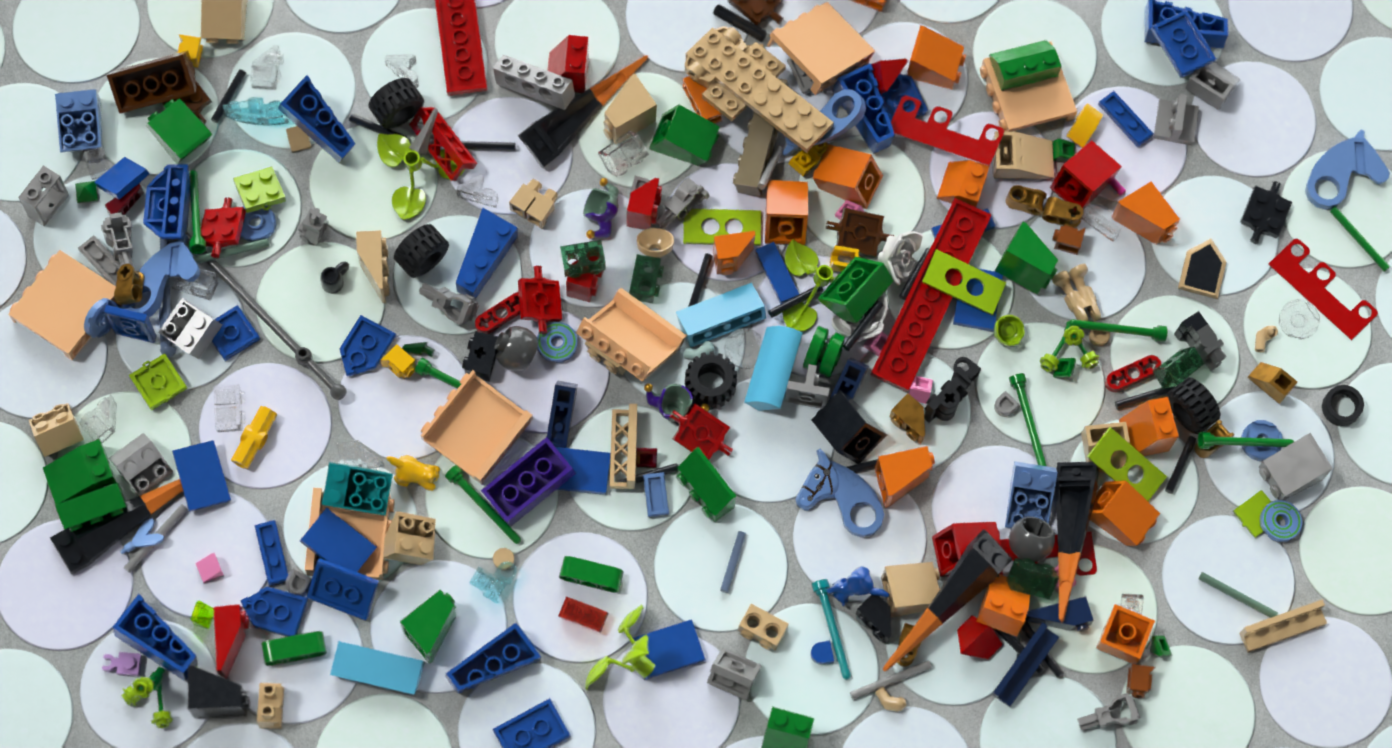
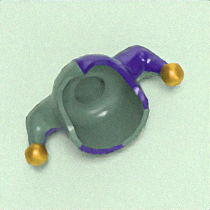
[583,178,619,239]
[644,383,709,422]

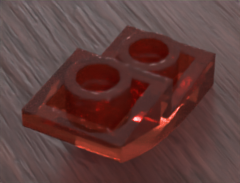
[558,597,609,633]

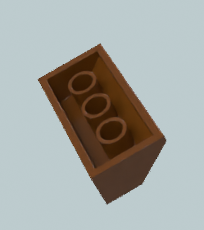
[106,50,196,114]

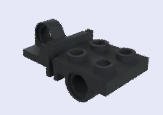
[924,357,981,423]

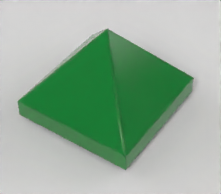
[75,181,98,203]
[1053,358,1076,378]
[1150,635,1172,657]

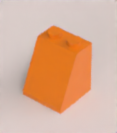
[907,25,966,90]
[813,144,883,209]
[765,180,808,245]
[1112,181,1180,245]
[1119,397,1179,456]
[875,446,935,508]
[1090,481,1160,546]

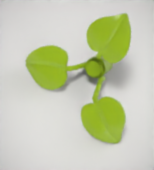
[377,134,465,220]
[782,240,839,332]
[585,604,655,691]

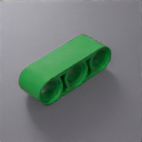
[559,556,624,593]
[261,631,327,666]

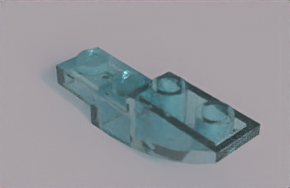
[223,97,289,126]

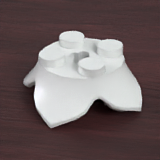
[878,231,923,286]
[832,295,888,342]

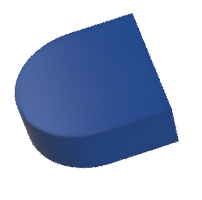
[810,640,834,665]

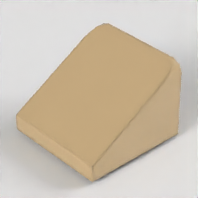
[286,126,312,153]

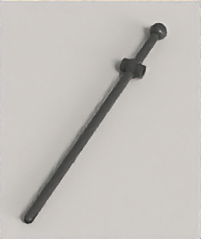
[185,231,347,400]

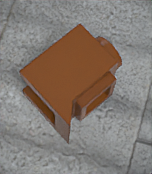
[1052,225,1086,255]
[1126,664,1156,699]

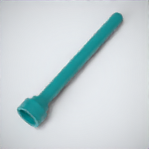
[811,579,851,680]

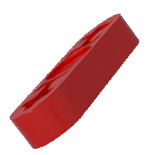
[475,292,520,334]
[1105,355,1161,392]

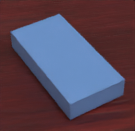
[643,472,669,517]

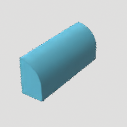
[676,283,766,348]
[744,326,803,411]
[330,641,425,695]

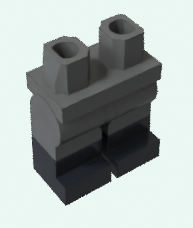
[1174,311,1227,371]

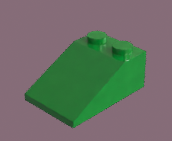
[43,439,117,505]

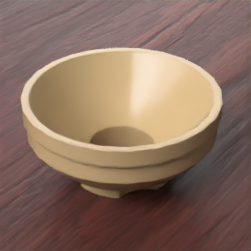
[637,228,674,258]

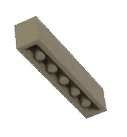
[733,79,790,196]

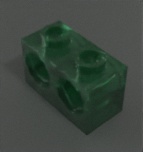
[560,240,606,278]
[629,254,664,303]
[1152,346,1205,389]

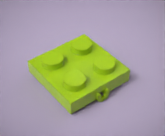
[233,166,286,213]
[129,353,187,411]

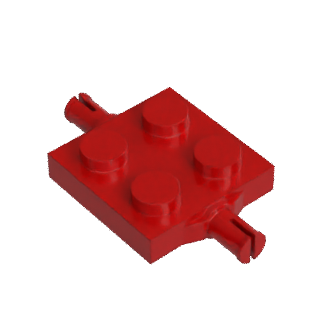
[201,197,246,258]
[518,265,562,334]
[670,404,733,460]

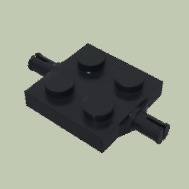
[1240,181,1292,244]

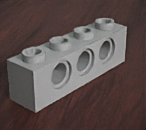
[493,55,575,110]

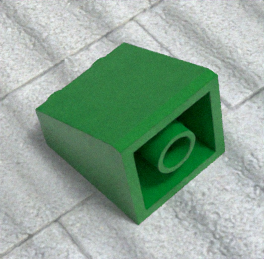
[146,98,213,164]
[649,104,720,166]
[994,221,1058,294]
[400,589,456,664]
[761,706,814,748]

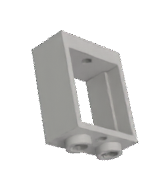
[18,165,69,227]

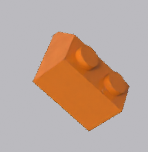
[937,160,990,207]
[713,231,755,275]
[1096,604,1155,664]

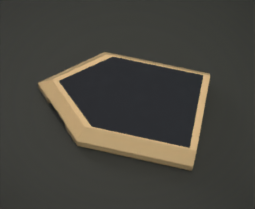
[1178,239,1227,299]

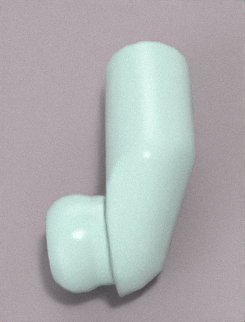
[684,341,714,359]

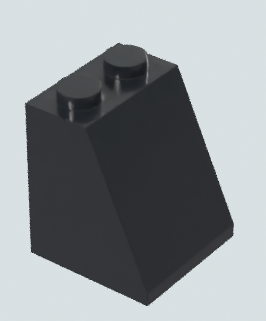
[811,390,887,464]
[188,666,250,718]

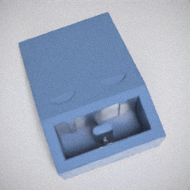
[55,89,102,153]
[1005,461,1058,528]

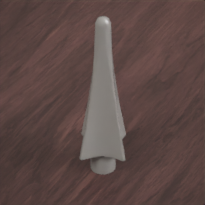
[409,108,438,156]

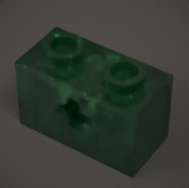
[1006,558,1059,600]

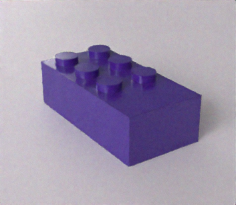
[481,437,576,527]

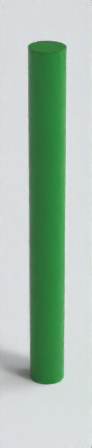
[1330,207,1390,272]

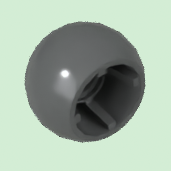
[494,326,538,371]
[1008,517,1055,562]

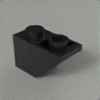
[855,594,891,643]

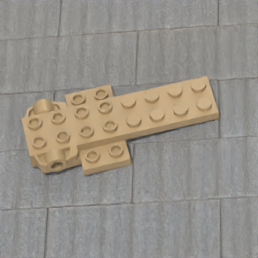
[684,26,834,153]

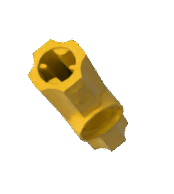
[231,406,277,469]

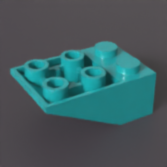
[321,462,393,516]

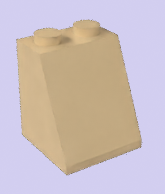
[201,0,247,44]
[603,73,657,145]
[881,562,941,618]

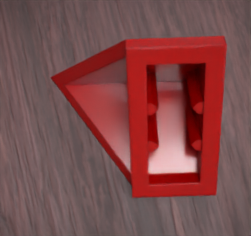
[871,58,908,94]
[957,615,1003,660]

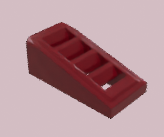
[104,183,144,215]

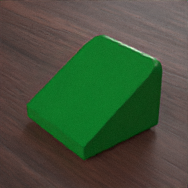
[1052,138,1075,162]

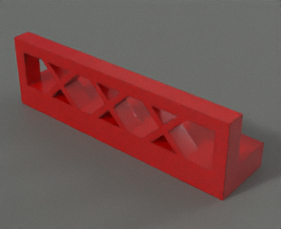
[409,107,478,181]

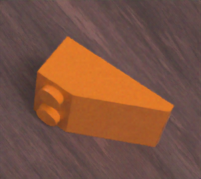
[977,574,1031,637]

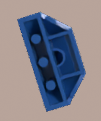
[143,164,190,239]

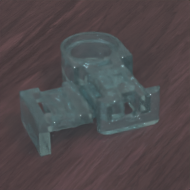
[469,561,517,603]

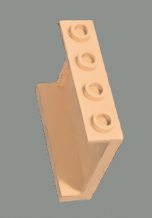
[767,2,875,95]
[980,41,1077,132]
[9,250,117,360]
[576,288,687,382]
[420,370,533,484]
[305,488,394,580]

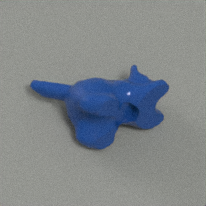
[826,566,889,607]

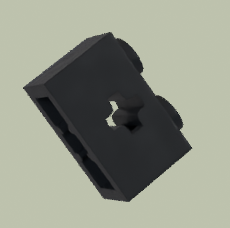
[462,331,498,382]

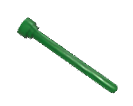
[189,170,206,254]
[1069,319,1168,342]
[414,358,461,389]
[1009,373,1047,466]
[1197,432,1294,449]
[445,465,521,544]

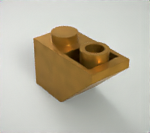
[1247,362,1298,404]
[889,393,925,444]

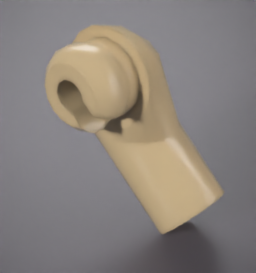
[1255,325,1278,352]
[875,687,906,712]

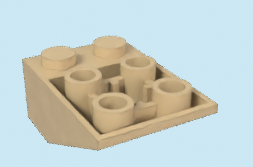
[992,131,1054,179]
[356,230,390,303]

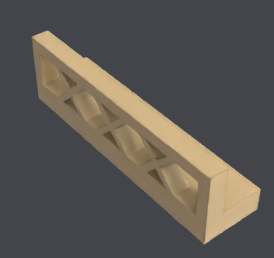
[610,404,637,489]
[1239,599,1327,652]

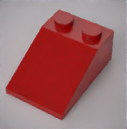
[213,604,249,679]

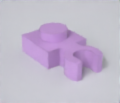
[102,652,142,677]

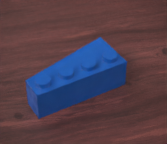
[1144,0,1228,49]
[833,63,895,154]
[277,75,355,163]
[456,208,518,298]
[112,594,198,681]
[445,623,541,694]

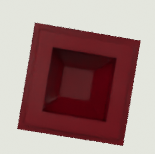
[636,448,657,468]

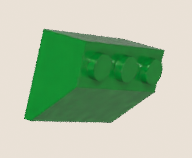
[989,40,1062,91]
[818,257,893,323]
[676,447,736,522]
[55,483,127,532]

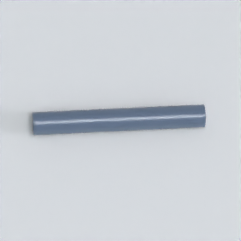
[720,531,746,593]

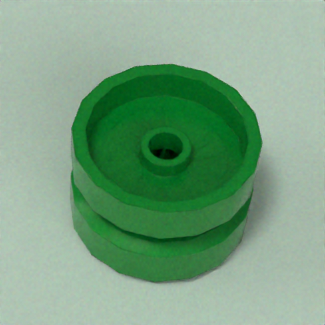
[802,326,846,378]

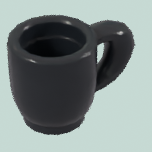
[320,261,349,294]

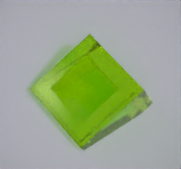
[190,600,214,629]

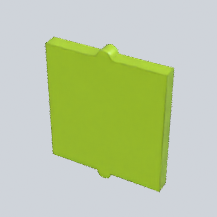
[1233,490,1283,538]

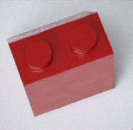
[547,35,589,94]
[1049,140,1122,211]
[932,522,1001,577]

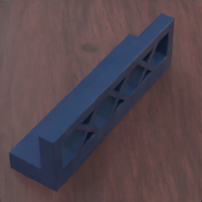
[992,622,1059,707]

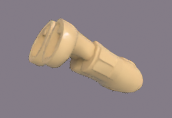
[1052,264,1101,321]

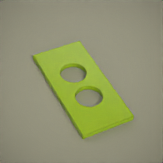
[683,209,761,246]
[922,249,1007,315]
[1087,427,1167,501]

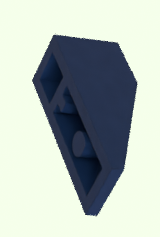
[828,357,869,402]
[547,381,578,448]
[1025,596,1094,632]

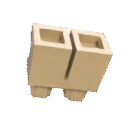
[509,179,558,229]
[257,683,284,729]

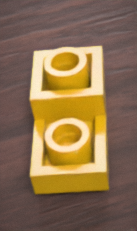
[1066,103,1103,148]
[788,142,829,177]

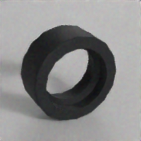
[1322,385,1364,426]

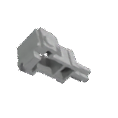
[656,178,710,229]
[298,208,329,245]
[101,213,133,266]
[419,283,479,325]
[1077,693,1140,731]

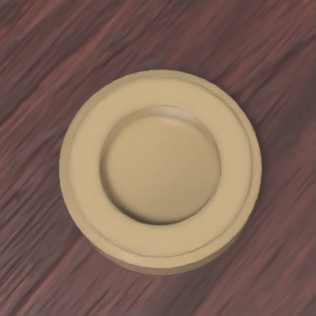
[1089,330,1110,346]
[493,548,514,570]

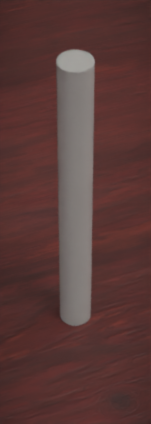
[124,504,188,573]
[850,660,932,700]

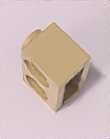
[738,604,789,651]

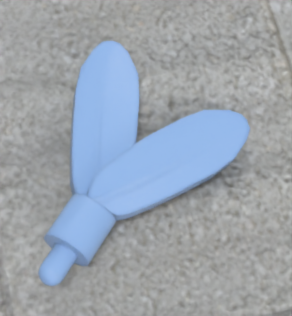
[120,518,164,554]

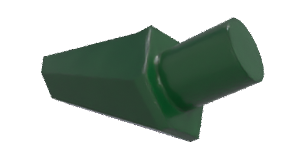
[402,342,435,357]

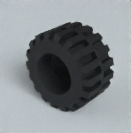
[368,78,424,129]
[394,224,449,278]
[685,352,737,409]
[1166,377,1221,434]

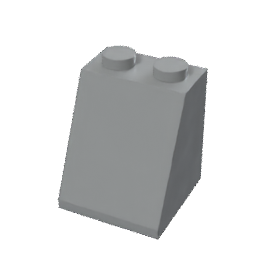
[1259,433,1333,500]

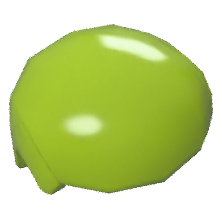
[993,314,1025,346]

